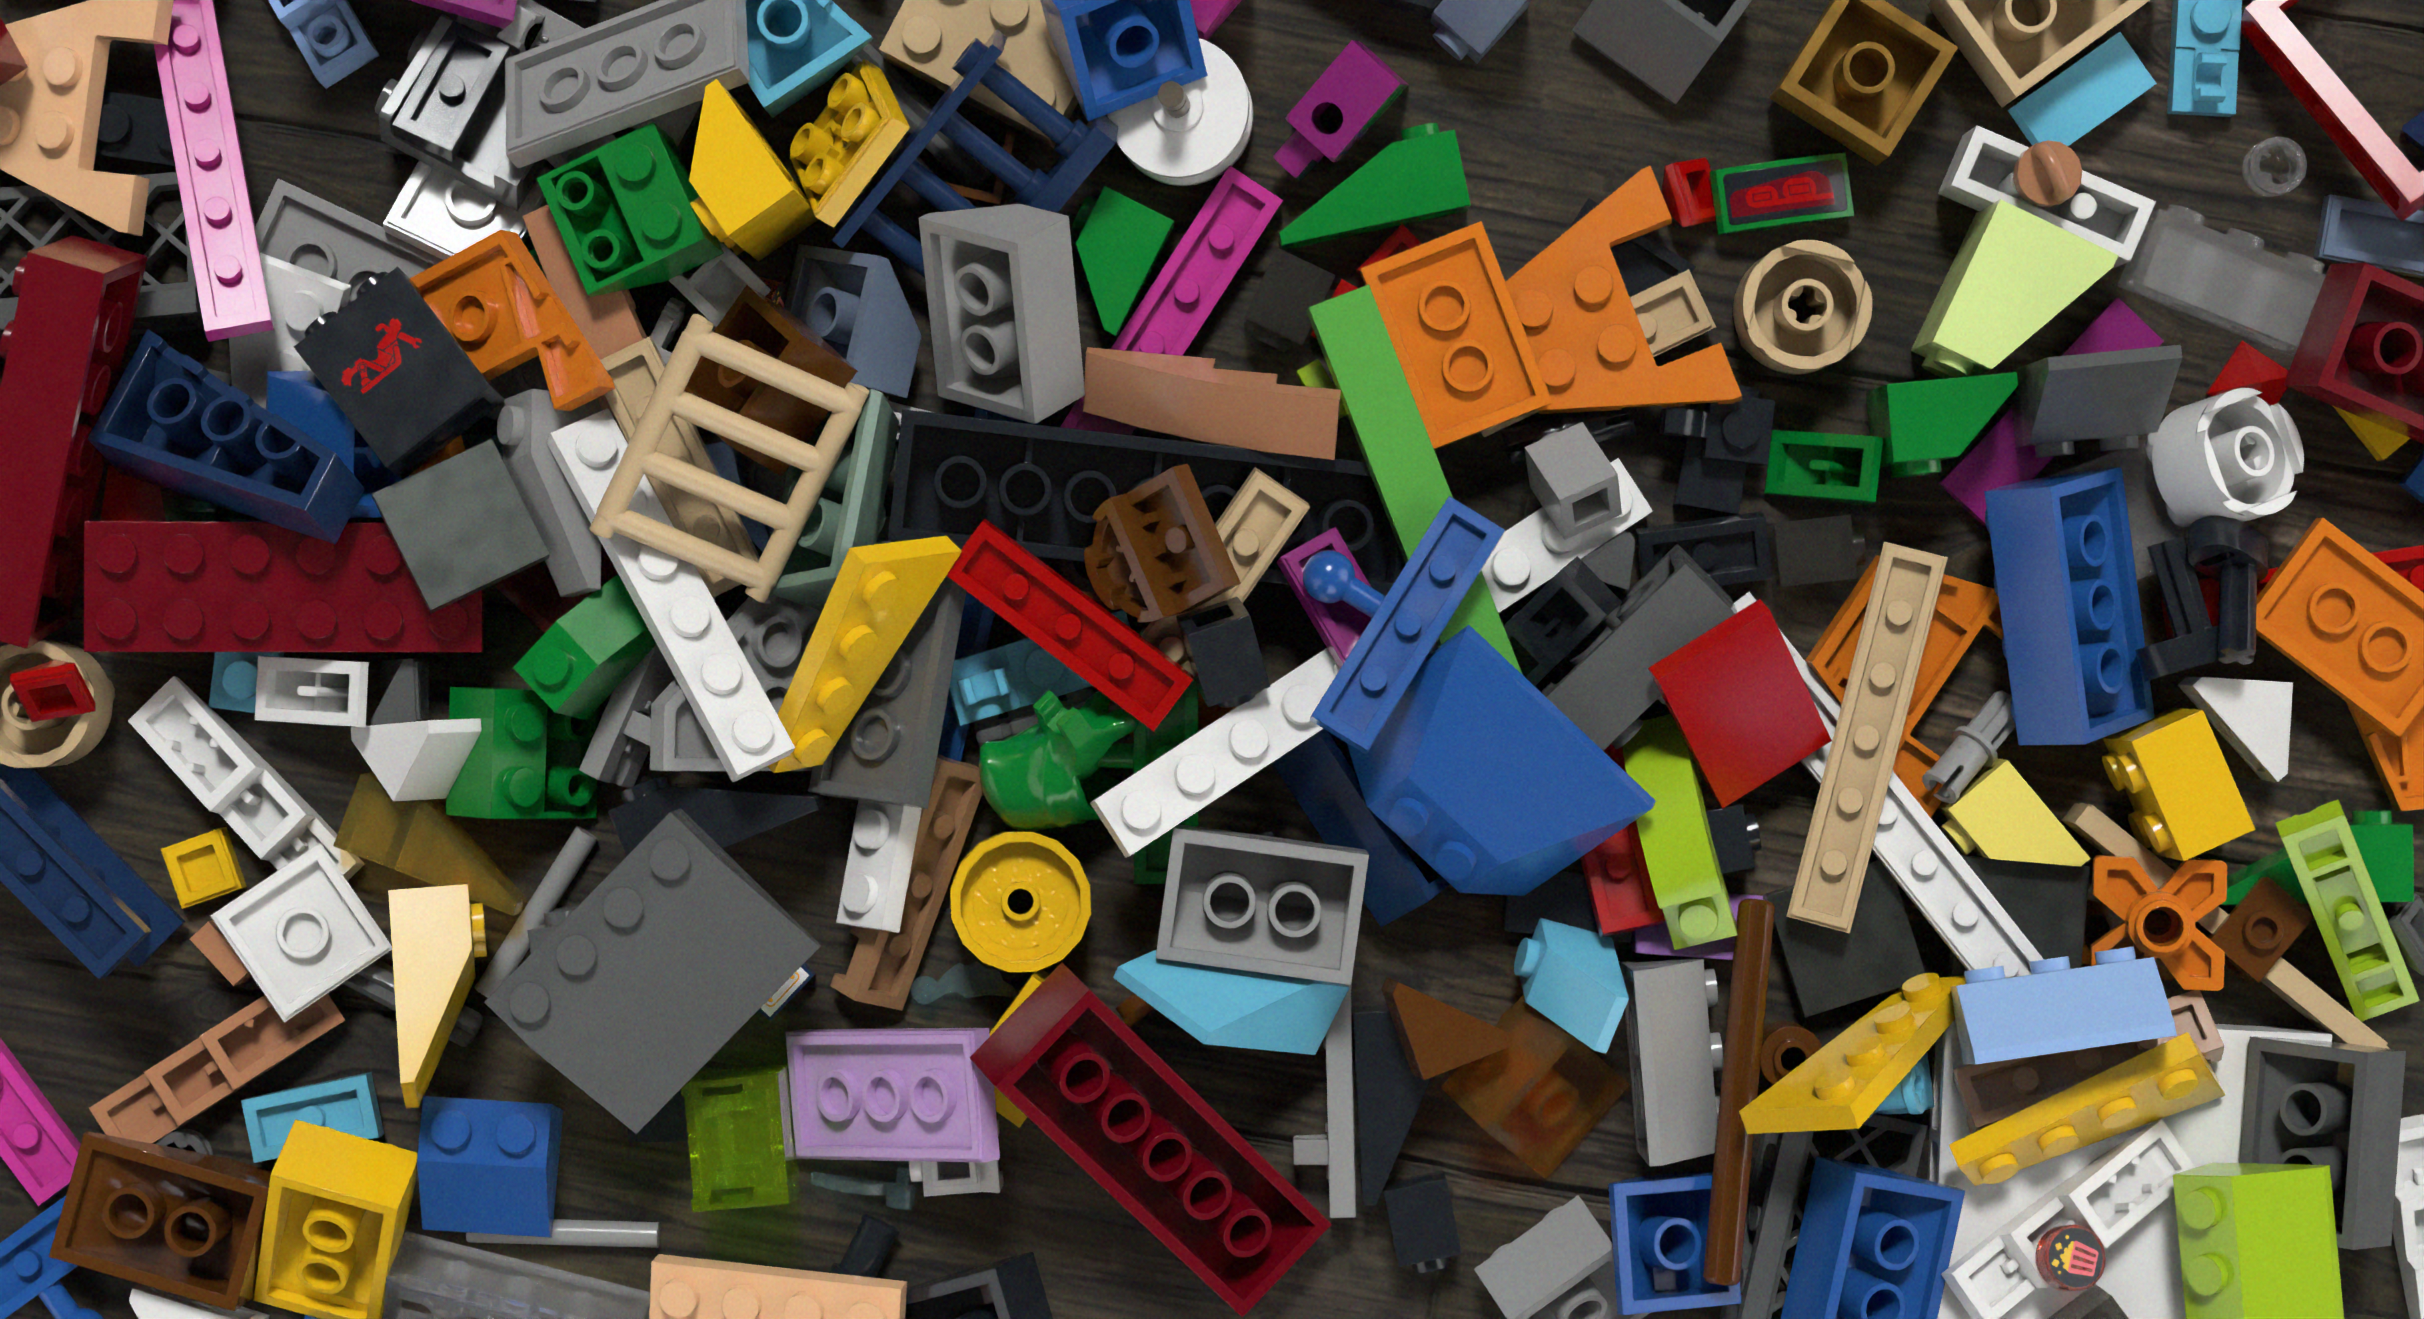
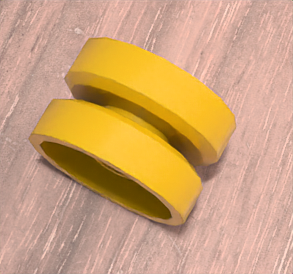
[950,831,1091,973]

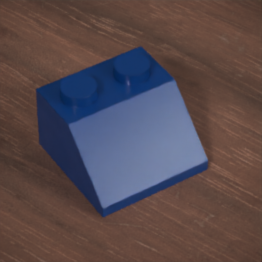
[1040,0,1208,121]
[417,1096,563,1238]
[1608,1171,1741,1315]

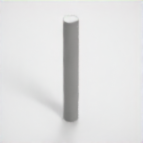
[474,826,598,998]
[466,1219,660,1248]

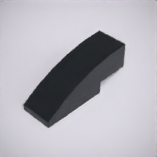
[1504,556,1622,687]

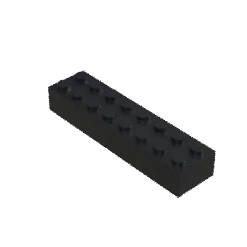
[888,409,1406,595]

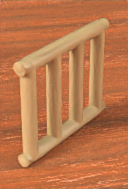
[589,314,869,603]

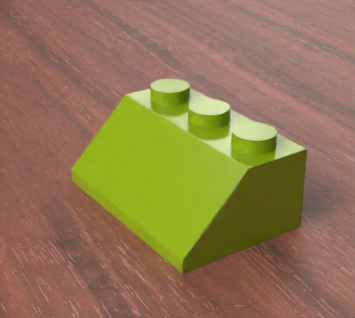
[2173,1162,2344,1319]

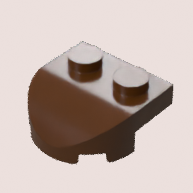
[1084,464,1241,622]

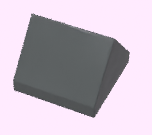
[1581,531,1635,591]

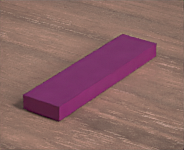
[1938,297,2164,527]

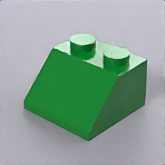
[1866,372,2018,478]

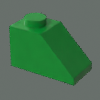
[1071,186,1174,340]

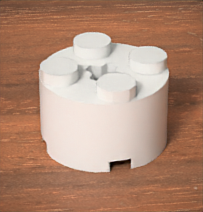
[2145,388,2304,527]

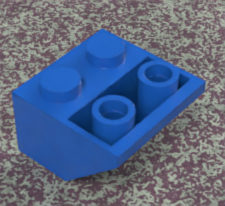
[266,371,409,518]

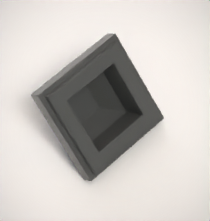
[2388,893,2424,976]

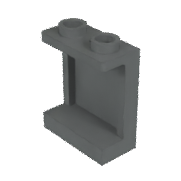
[375,14,548,212]

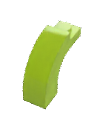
[1622,714,1738,950]

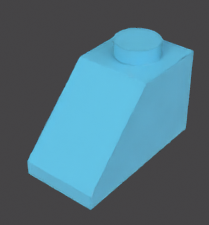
[1514,918,1629,1054]

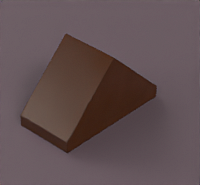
[1381,977,1515,1080]

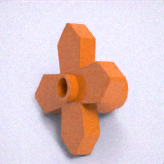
[2090,855,2227,991]

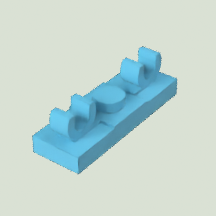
[2167,0,2242,117]
[949,609,1131,726]

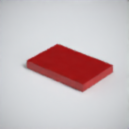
[1648,599,1832,809]

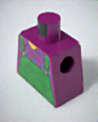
[1273,40,1409,182]

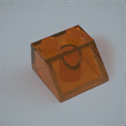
[1441,994,1630,1179]

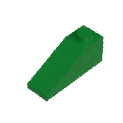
[1278,123,1471,251]
[513,574,656,720]
[2220,810,2414,905]

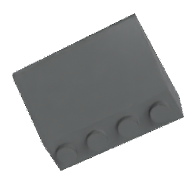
[484,809,821,1134]

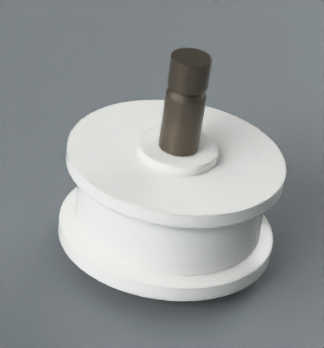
[1108,38,1254,186]

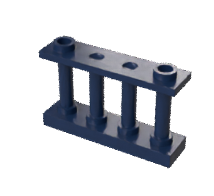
[832,29,1119,278]
[0,763,186,979]

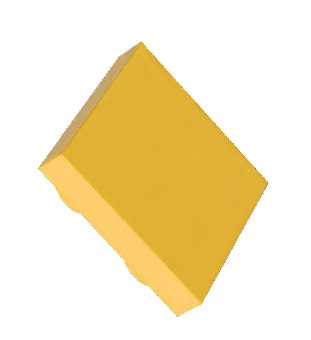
[790,59,910,228]

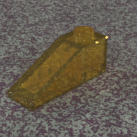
[333,772,528,916]

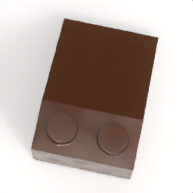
[49,1131,272,1312]

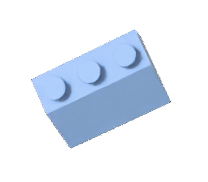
[1950,947,2177,1065]

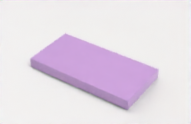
[785,1028,1000,1163]

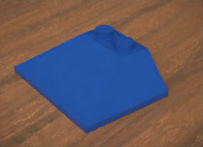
[1347,625,1656,896]

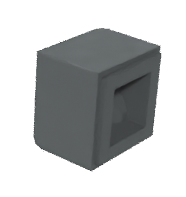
[371,658,431,725]

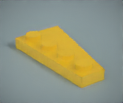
[767,536,962,773]
[1739,973,1966,1134]
[1949,1032,2225,1186]

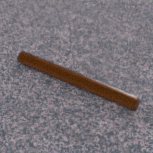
[1703,899,1775,1286]

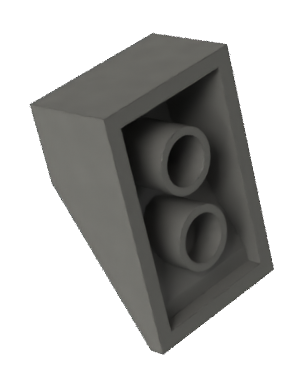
[2009,345,2182,458]

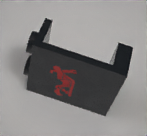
[294,266,505,480]

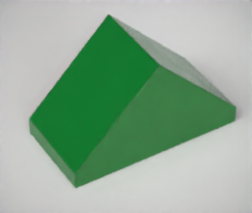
[1765,430,1883,505]

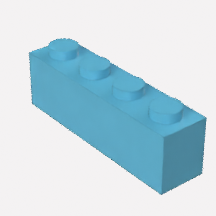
[745,0,873,118]

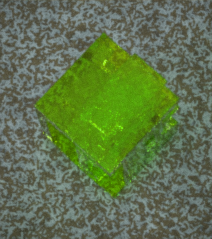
[681,1064,799,1212]

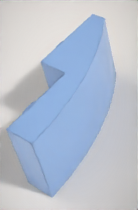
[268,0,380,89]

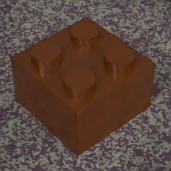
[684,285,858,477]

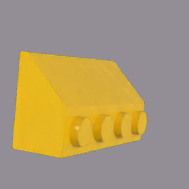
[689,79,819,262]

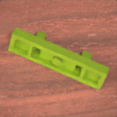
[2275,799,2420,1022]

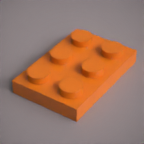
[1360,221,1553,450]
[2256,517,2424,737]

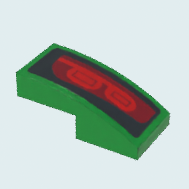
[1709,153,1854,235]

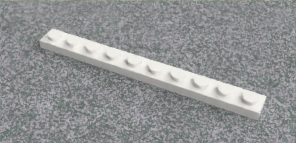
[1090,458,1653,858]

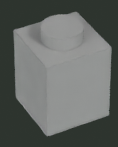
[1525,422,1622,540]

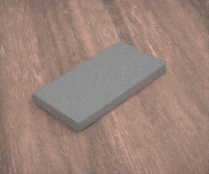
[505,0,750,168]

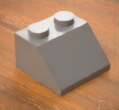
[1474,1195,1649,1319]

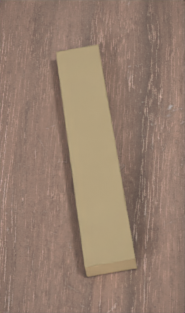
[1786,542,1948,933]
[2061,803,2389,1049]

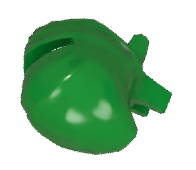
[979,690,1139,831]

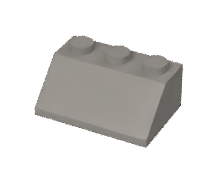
[918,204,1085,424]
[1156,824,1369,985]
[1620,956,1723,1167]

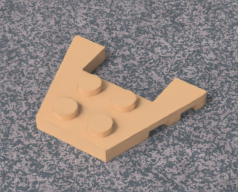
[0,0,174,236]

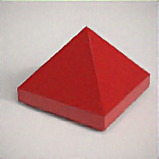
[1661,157,1716,227]
[2205,340,2289,405]
[10,659,96,722]

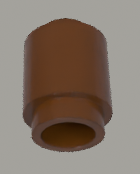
[1760,1020,1822,1085]

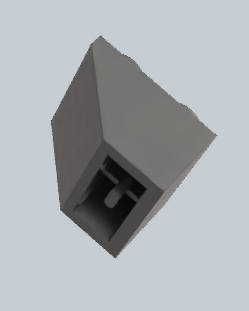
[1571,0,1752,106]

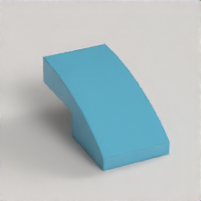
[2008,32,2157,146]

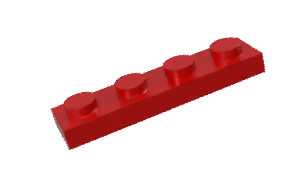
[946,519,1195,731]

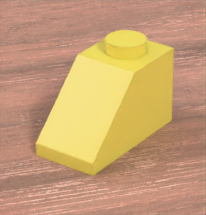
[1938,759,2090,867]

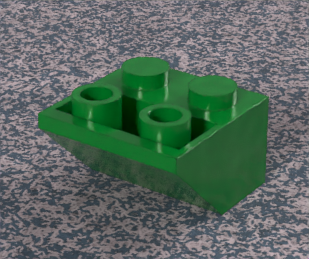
[536,122,724,297]
[446,687,600,819]

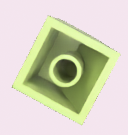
[1911,199,2119,379]

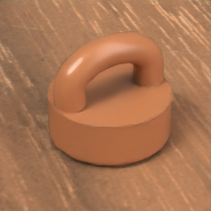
[2013,140,2082,208]

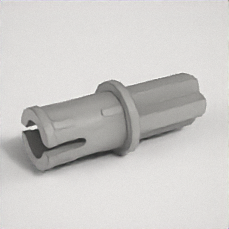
[1922,690,2016,804]

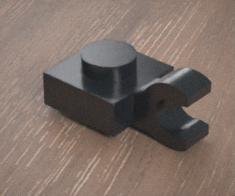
[1658,397,1775,465]

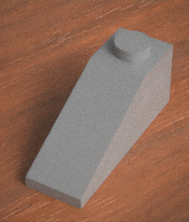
[497,389,603,597]

